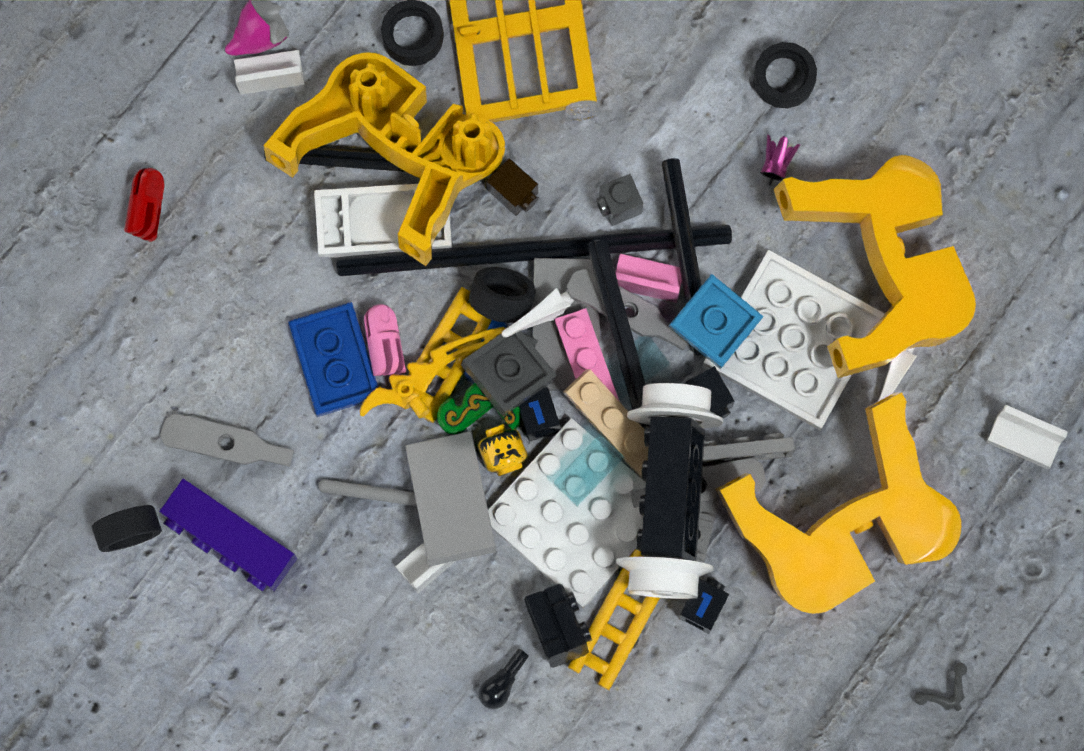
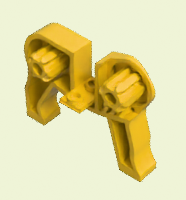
[263,52,505,266]
[773,155,976,378]
[716,392,962,614]

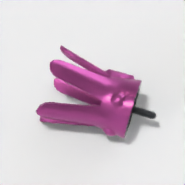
[760,134,801,186]

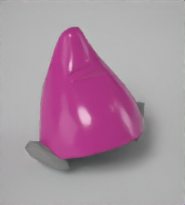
[225,0,289,56]

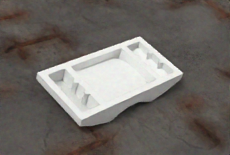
[314,184,452,258]

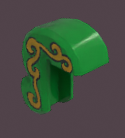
[437,383,521,435]

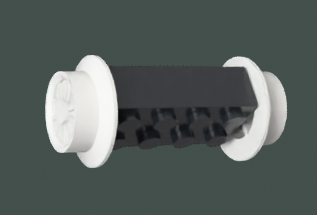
[616,383,723,599]

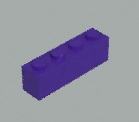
[159,479,298,592]

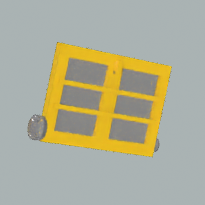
[450,0,599,123]

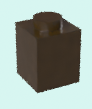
[486,158,539,216]

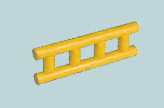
[408,287,492,423]
[568,549,660,691]

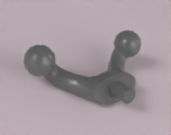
[914,663,967,711]

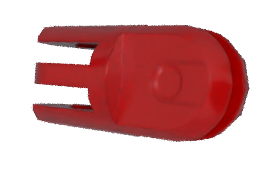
[124,168,165,242]

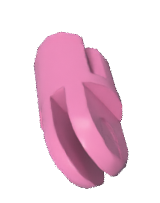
[364,304,406,376]

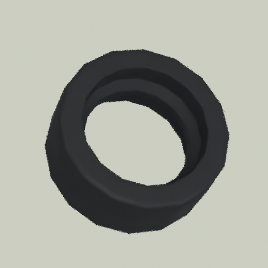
[381,0,444,66]
[753,42,817,109]
[469,267,536,323]
[92,505,162,552]

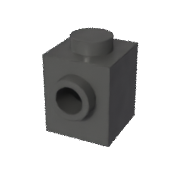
[596,174,644,226]

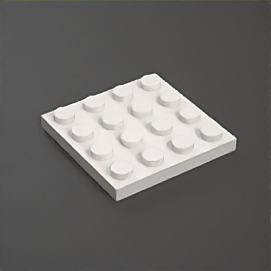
[703,250,885,431]
[488,418,646,609]

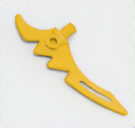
[360,327,506,418]

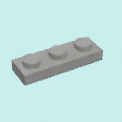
[703,433,795,467]

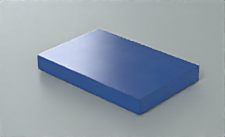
[288,302,378,417]

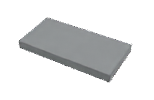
[533,258,600,391]
[405,431,497,566]

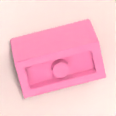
[615,254,682,303]

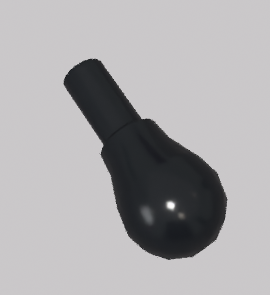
[478,649,529,709]

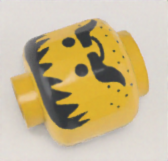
[478,424,527,476]

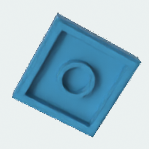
[668,274,764,369]

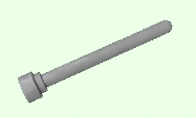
[318,479,417,506]

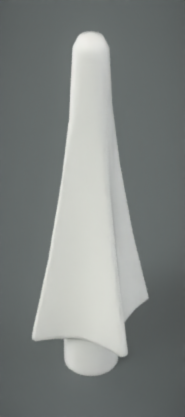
[501,288,574,337]
[878,348,917,401]

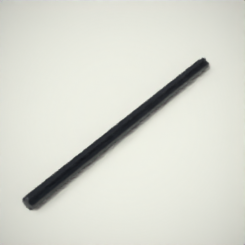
[336,225,732,276]

